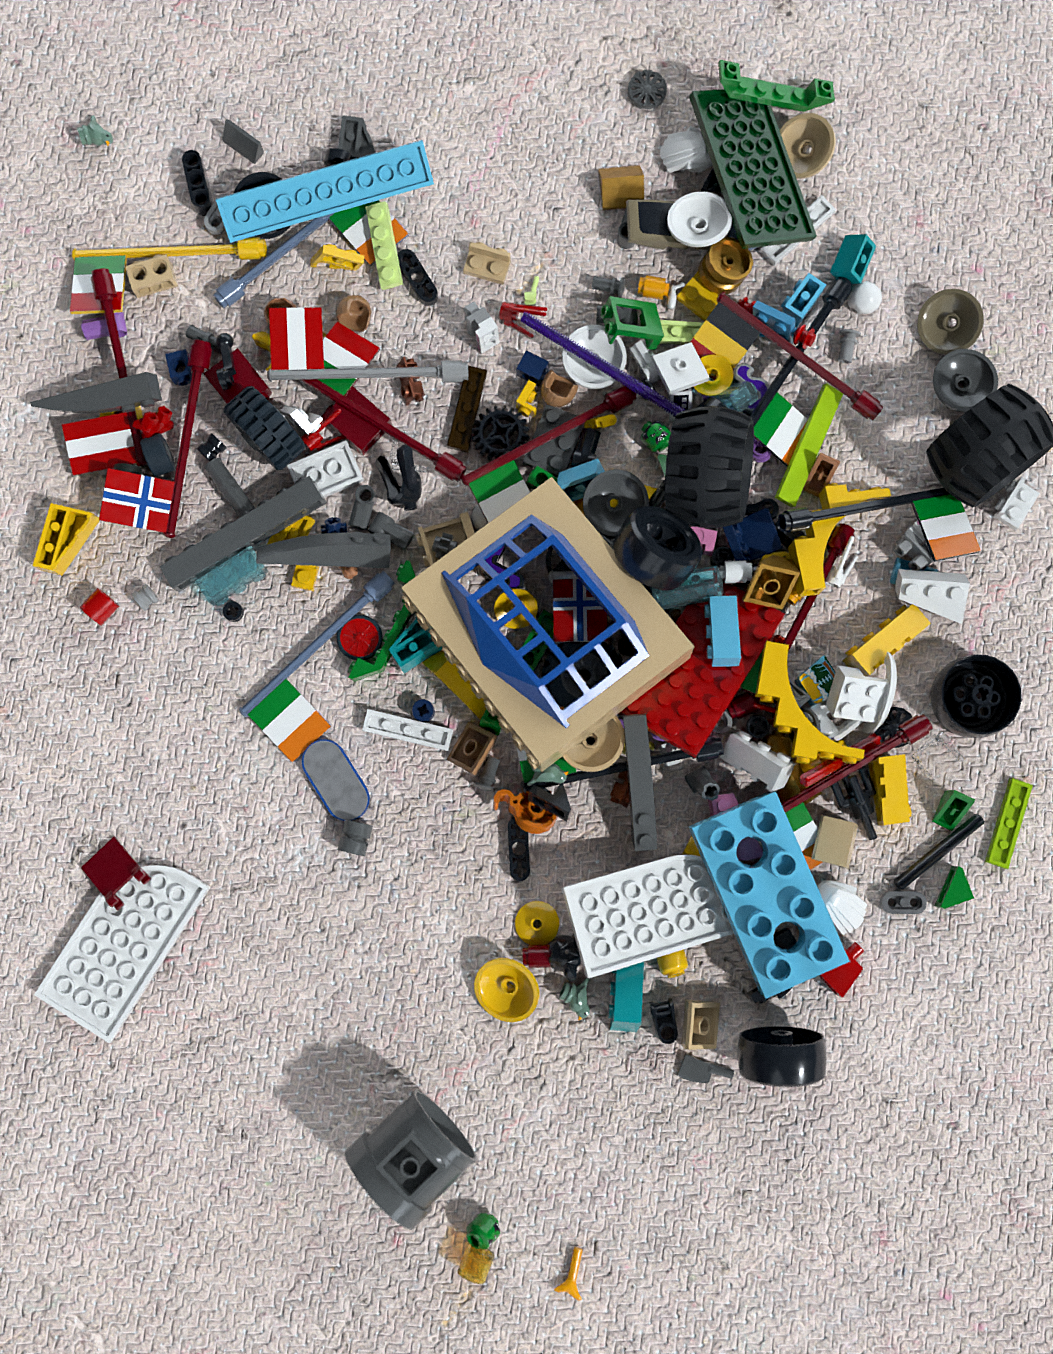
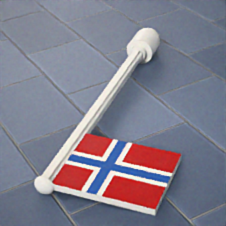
[549,561,752,643]

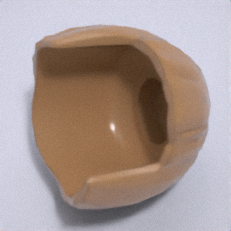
[336,295,371,332]
[541,370,578,407]

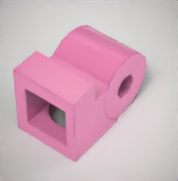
[691,527,718,556]

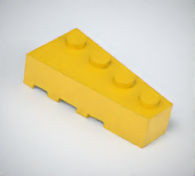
[842,604,931,676]

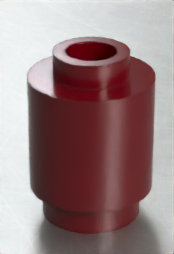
[727,692,759,719]
[522,945,551,968]

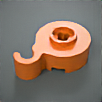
[493,789,557,834]

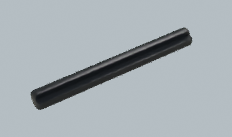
[894,814,985,890]

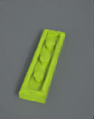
[985,778,1033,869]

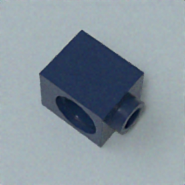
[165,349,192,386]
[516,350,550,387]

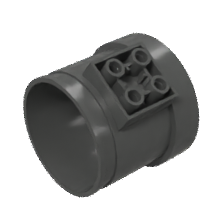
[345,1090,477,1230]

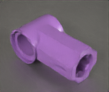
[81,312,127,340]

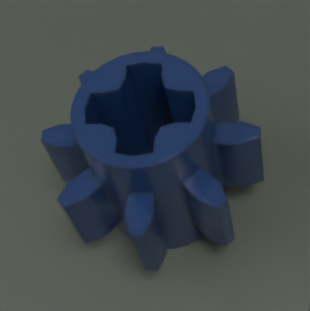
[321,517,348,534]

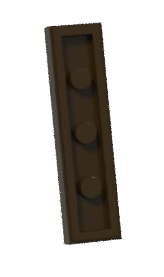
[447,366,488,453]

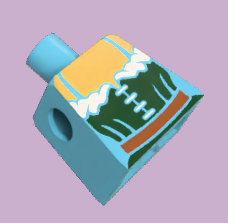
[794,655,836,706]

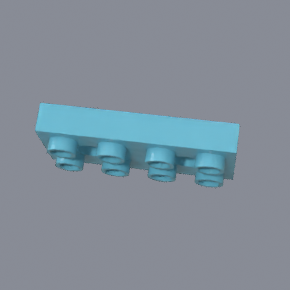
[688,791,850,999]

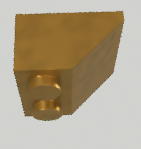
[742,555,800,610]

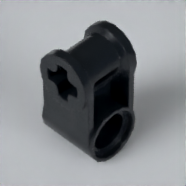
[649,998,678,1044]

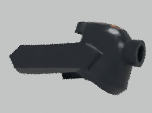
[375,445,422,511]

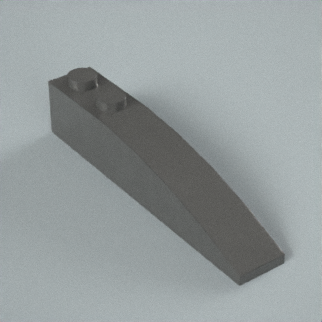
[30,372,162,414]
[256,532,391,568]
[623,713,658,851]

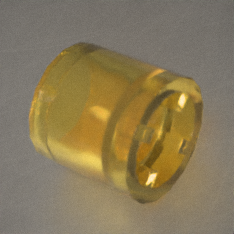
[457,1243,495,1284]

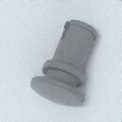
[838,329,861,364]

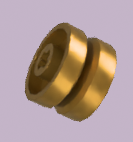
[698,237,753,294]

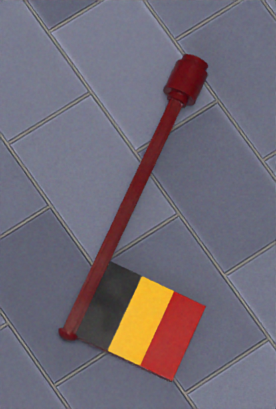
[690,292,883,421]

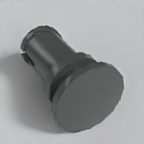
[592,276,625,298]
[474,757,500,792]

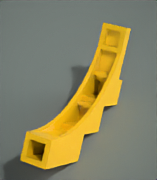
[788,483,891,597]
[755,641,865,764]

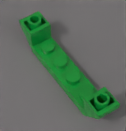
[718,60,835,112]
[347,560,416,682]

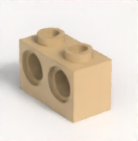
[125,254,178,298]

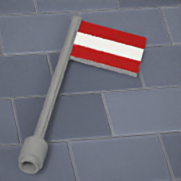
[267,307,468,383]

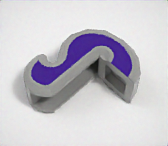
[732,363,769,416]

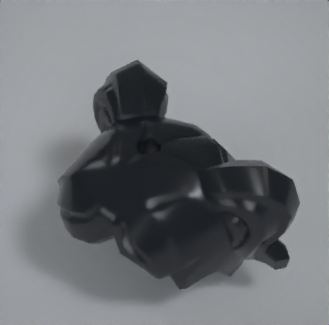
[549,933,581,981]

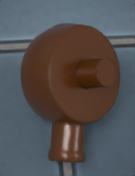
[618,631,637,657]

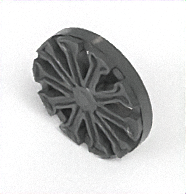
[628,70,667,110]

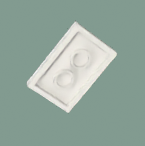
[287,440,364,498]

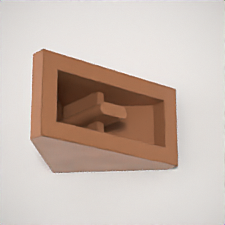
[803,453,840,497]

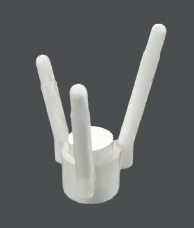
[824,536,858,588]

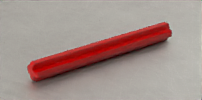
[800,733,881,787]

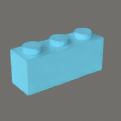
[704,596,741,667]

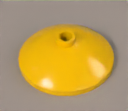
[474,958,540,1022]

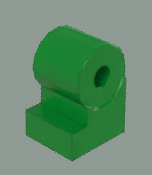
[525,466,558,489]

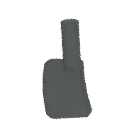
[678,1053,734,1083]

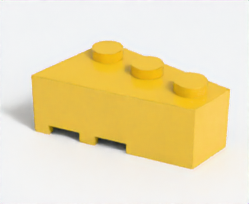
[32,503,99,576]
[868,754,912,826]

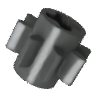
[432,532,458,559]

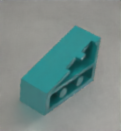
[389,617,443,674]
[608,962,644,1032]

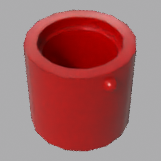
[80,588,120,626]

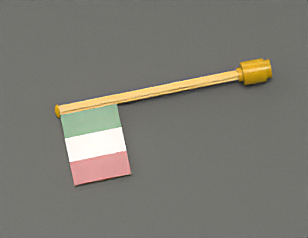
[70,237,267,314]

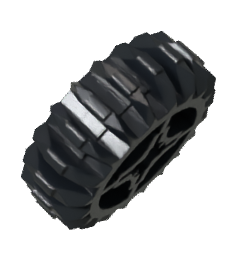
[472,405,530,461]

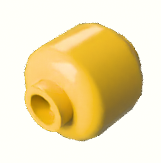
[656,949,688,978]

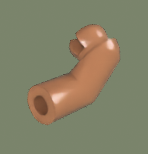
[339,566,358,579]

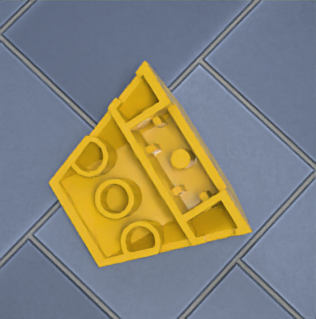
[422,650,486,720]

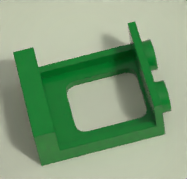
[601,296,664,350]

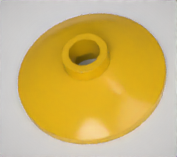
[693,355,734,396]
[494,588,538,629]
[515,901,559,945]

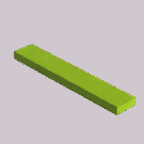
[775,383,843,508]

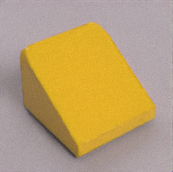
[252,331,271,352]

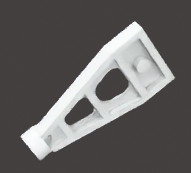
[807,701,864,742]

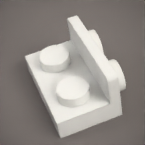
[280,405,323,434]
[993,477,1040,530]

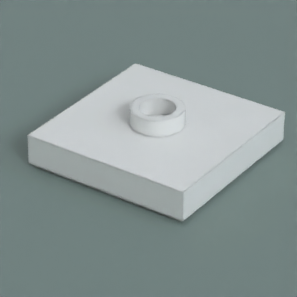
[652,342,710,395]

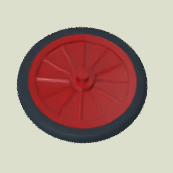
[336,615,383,660]

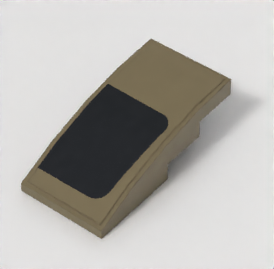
[626,200,712,251]

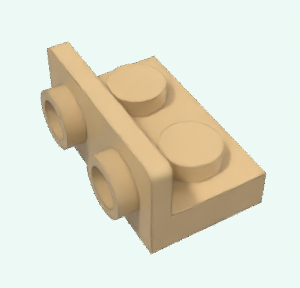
[463,242,511,285]

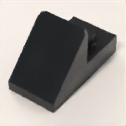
[528,783,571,822]

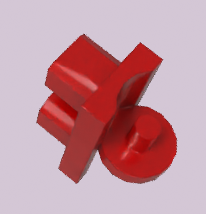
[132,406,175,438]

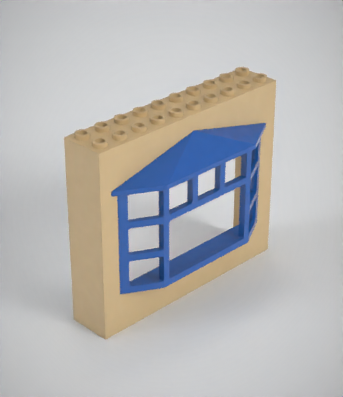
[401,477,694,772]

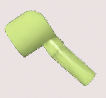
[525,276,539,305]

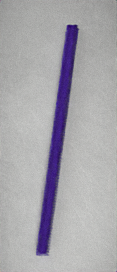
[521,312,685,416]

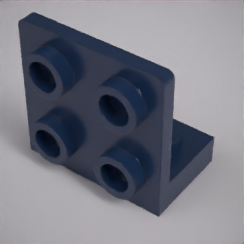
[723,508,783,563]

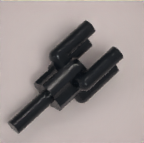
[831,766,877,840]

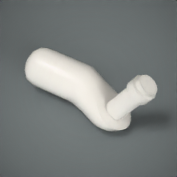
[667,282,685,309]

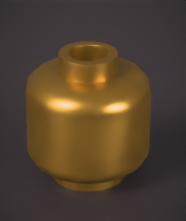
[763,730,792,756]

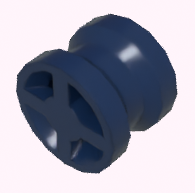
[412,699,435,723]

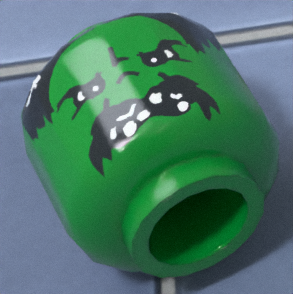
[640,420,671,453]
[466,1213,500,1250]

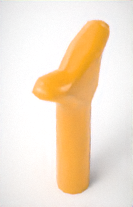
[554,1247,583,1301]

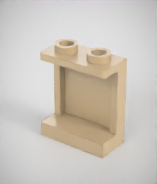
[416,512,475,567]

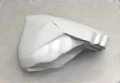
[660,126,712,173]
[817,880,867,935]

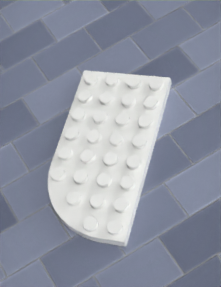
[562,855,734,978]
[34,865,210,1043]

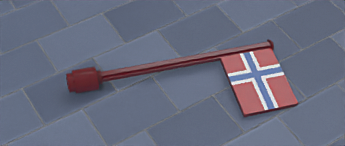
[99,340,212,538]

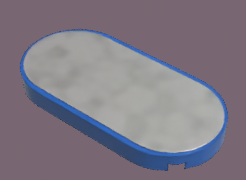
[302,739,370,821]

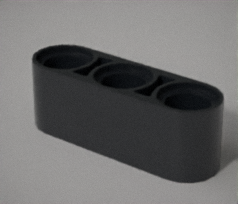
[182,150,213,216]

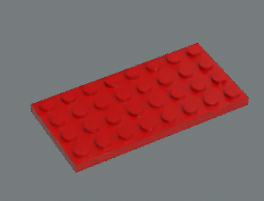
[618,577,785,758]

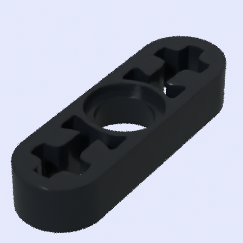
[398,249,438,306]
[508,817,530,881]

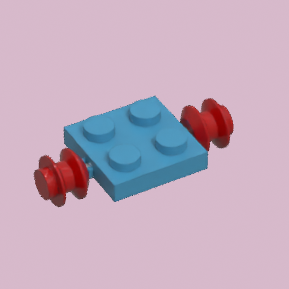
[737,297,816,349]

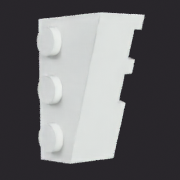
[895,569,970,624]
[720,731,796,792]

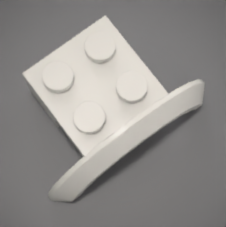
[826,652,897,734]

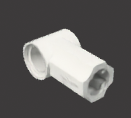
[629,340,661,384]

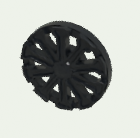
[874,707,913,748]

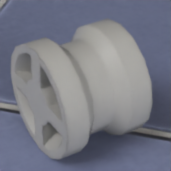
[132,584,160,611]

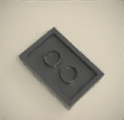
[523,404,585,478]

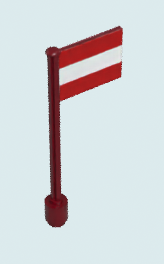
[62,268,148,476]

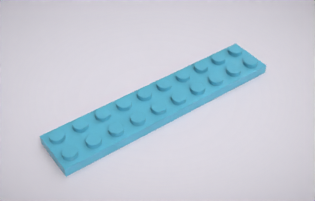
[216,140,434,243]

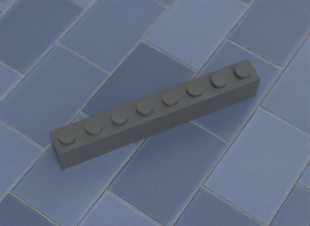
[160,476,327,592]

